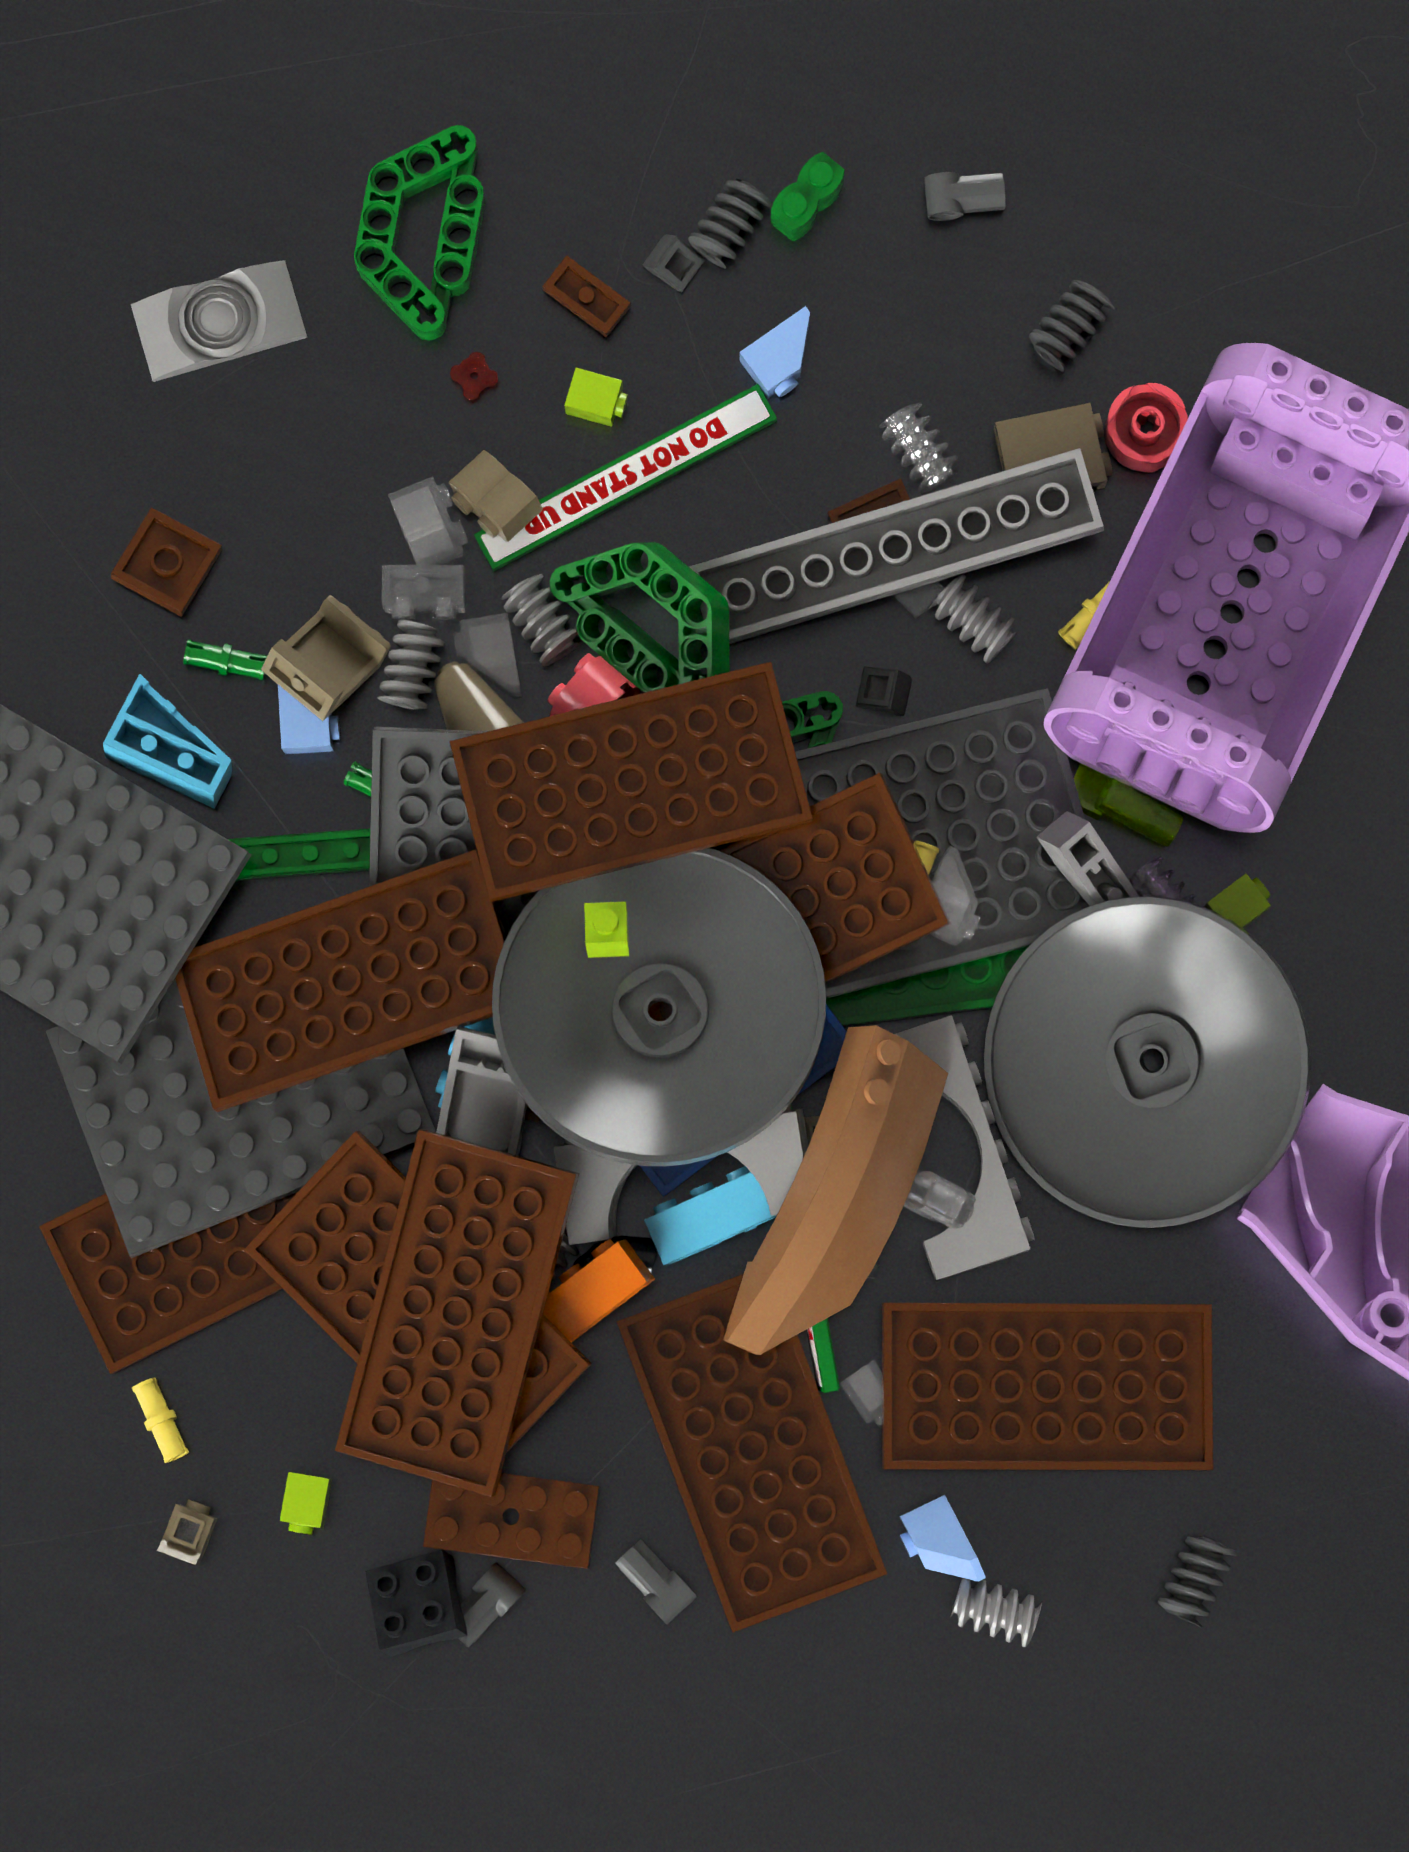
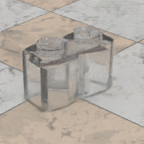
[388,476,468,573]
[903,1169,976,1229]

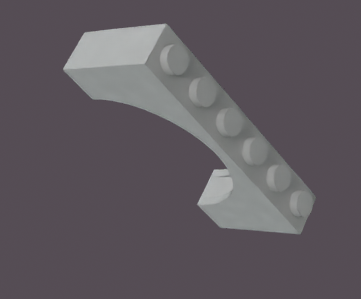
[895,1015,1035,1282]
[554,1105,808,1245]

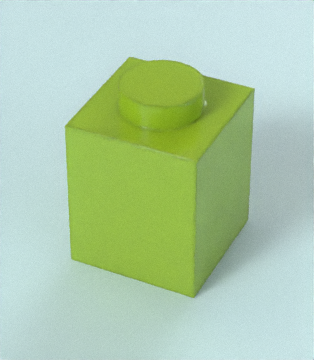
[564,368,628,427]
[1204,874,1271,928]
[584,901,629,958]
[280,1472,332,1535]

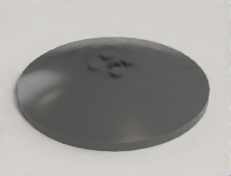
[492,848,826,1167]
[984,896,1311,1228]

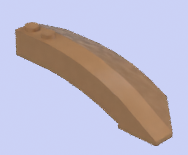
[723,1025,948,1355]

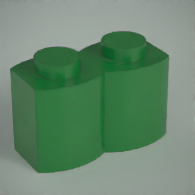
[771,152,845,241]

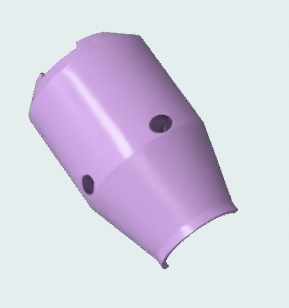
[1236,1084,1409,1381]

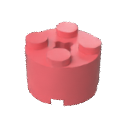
[1105,383,1188,473]
[547,653,640,716]

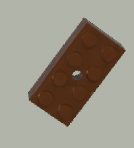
[423,1473,600,1569]

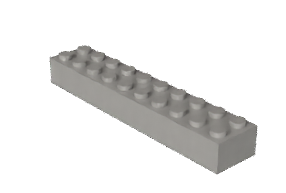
[689,448,1104,644]

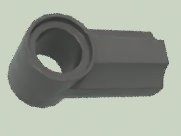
[924,172,1006,221]
[615,1539,698,1625]
[458,1562,526,1647]

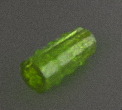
[1094,778,1183,847]

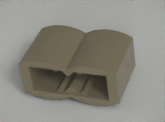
[449,450,543,542]

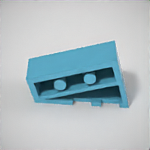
[103,674,233,809]
[644,1166,777,1265]

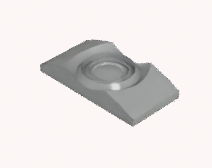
[131,260,308,382]
[436,1026,528,1156]

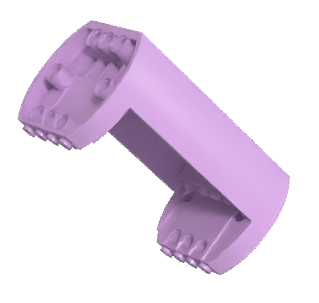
[1044,343,1409,833]

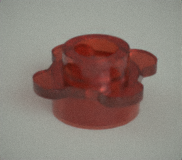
[450,352,498,400]

